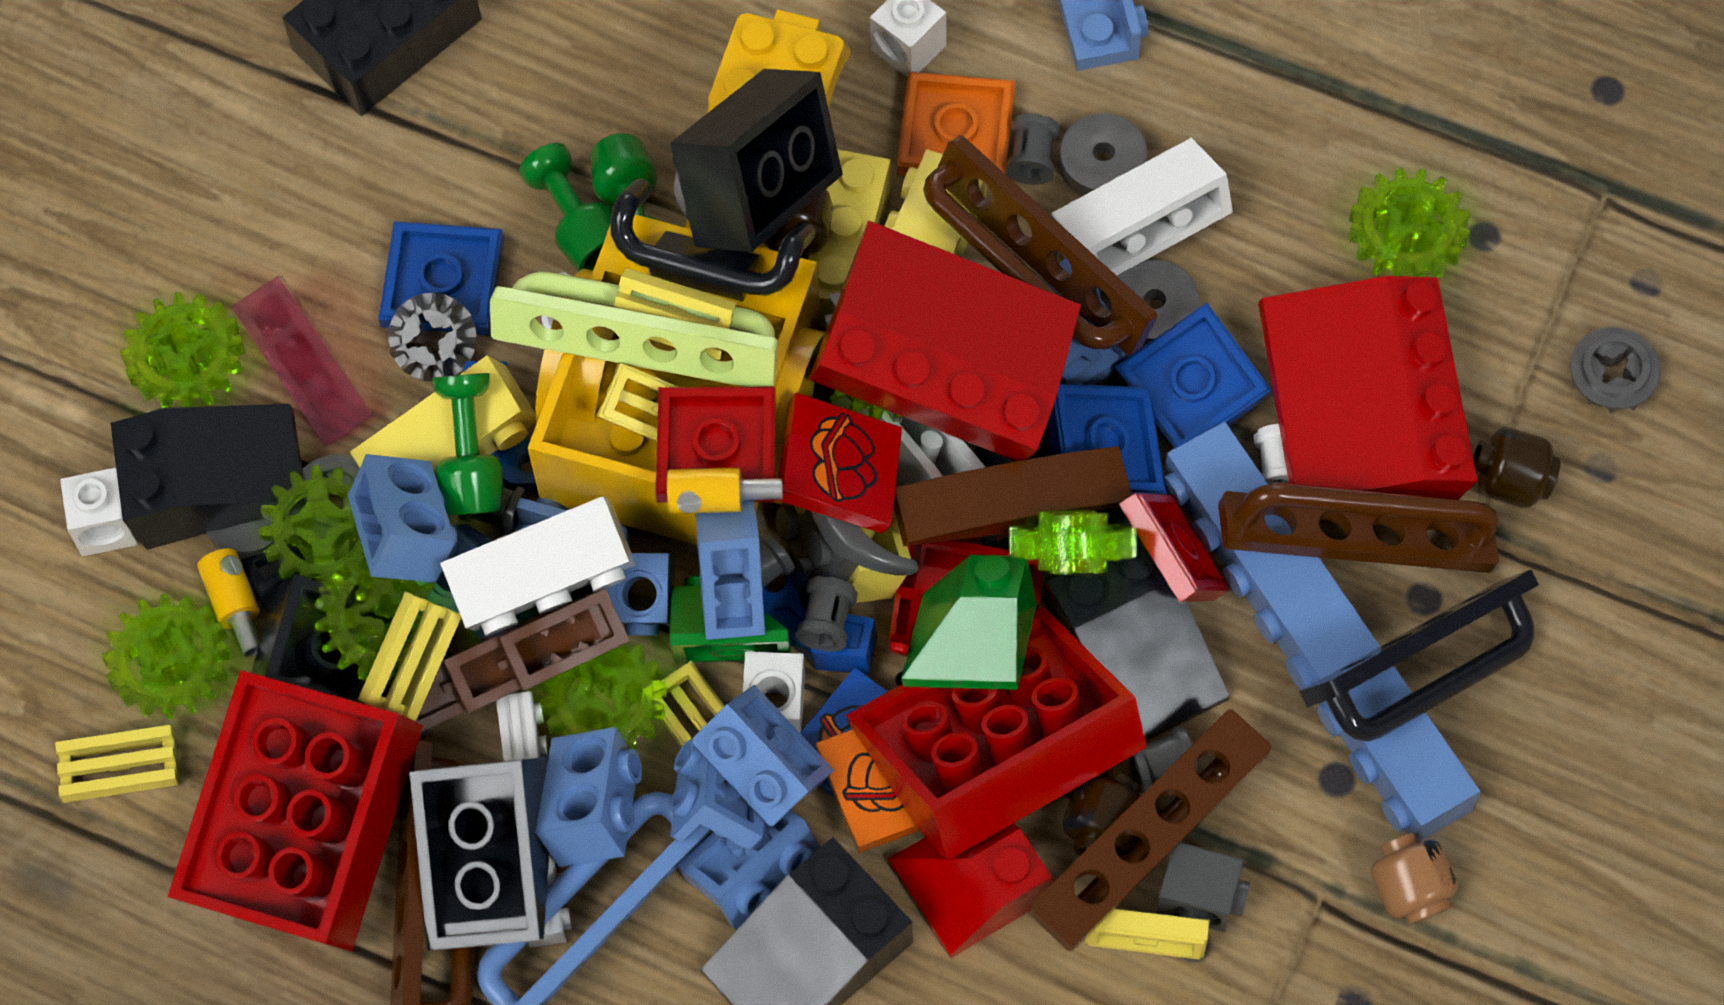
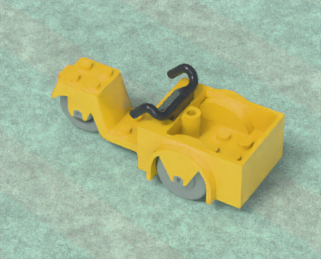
[527,9,851,545]

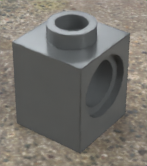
[1156,843,1250,932]

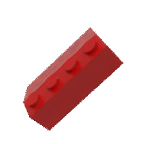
[809,220,1081,461]
[1258,276,1477,500]
[846,606,1147,861]
[167,670,423,952]

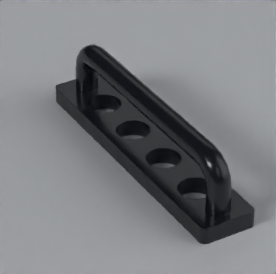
[1299,569,1539,742]

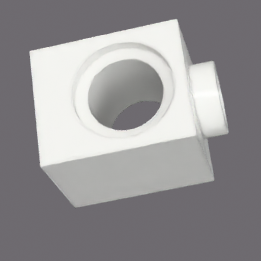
[870,0,946,77]
[60,468,138,557]
[743,652,805,733]

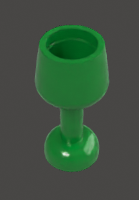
[591,133,658,220]
[519,143,612,271]
[432,373,503,515]

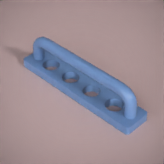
[477,792,713,1005]

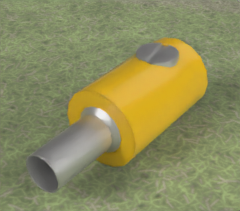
[667,468,783,514]
[197,548,260,657]

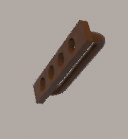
[923,135,1157,355]
[1218,483,1499,573]
[1029,709,1272,951]
[390,739,475,1005]

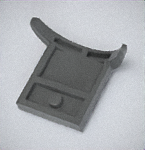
[776,502,918,611]

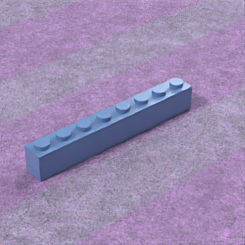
[1163,421,1481,842]

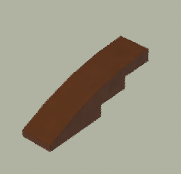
[893,446,1132,546]
[388,588,630,732]

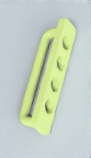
[490,272,779,387]

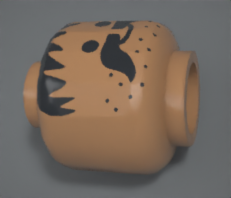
[1371,832,1458,925]

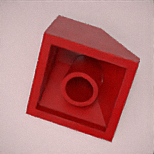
[888,823,1052,958]

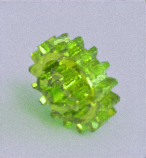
[1349,167,1470,279]
[120,292,245,408]
[258,465,369,586]
[1009,510,1137,574]
[314,557,442,681]
[102,593,232,719]
[540,644,667,753]

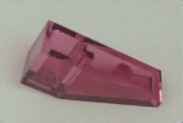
[231,275,373,446]

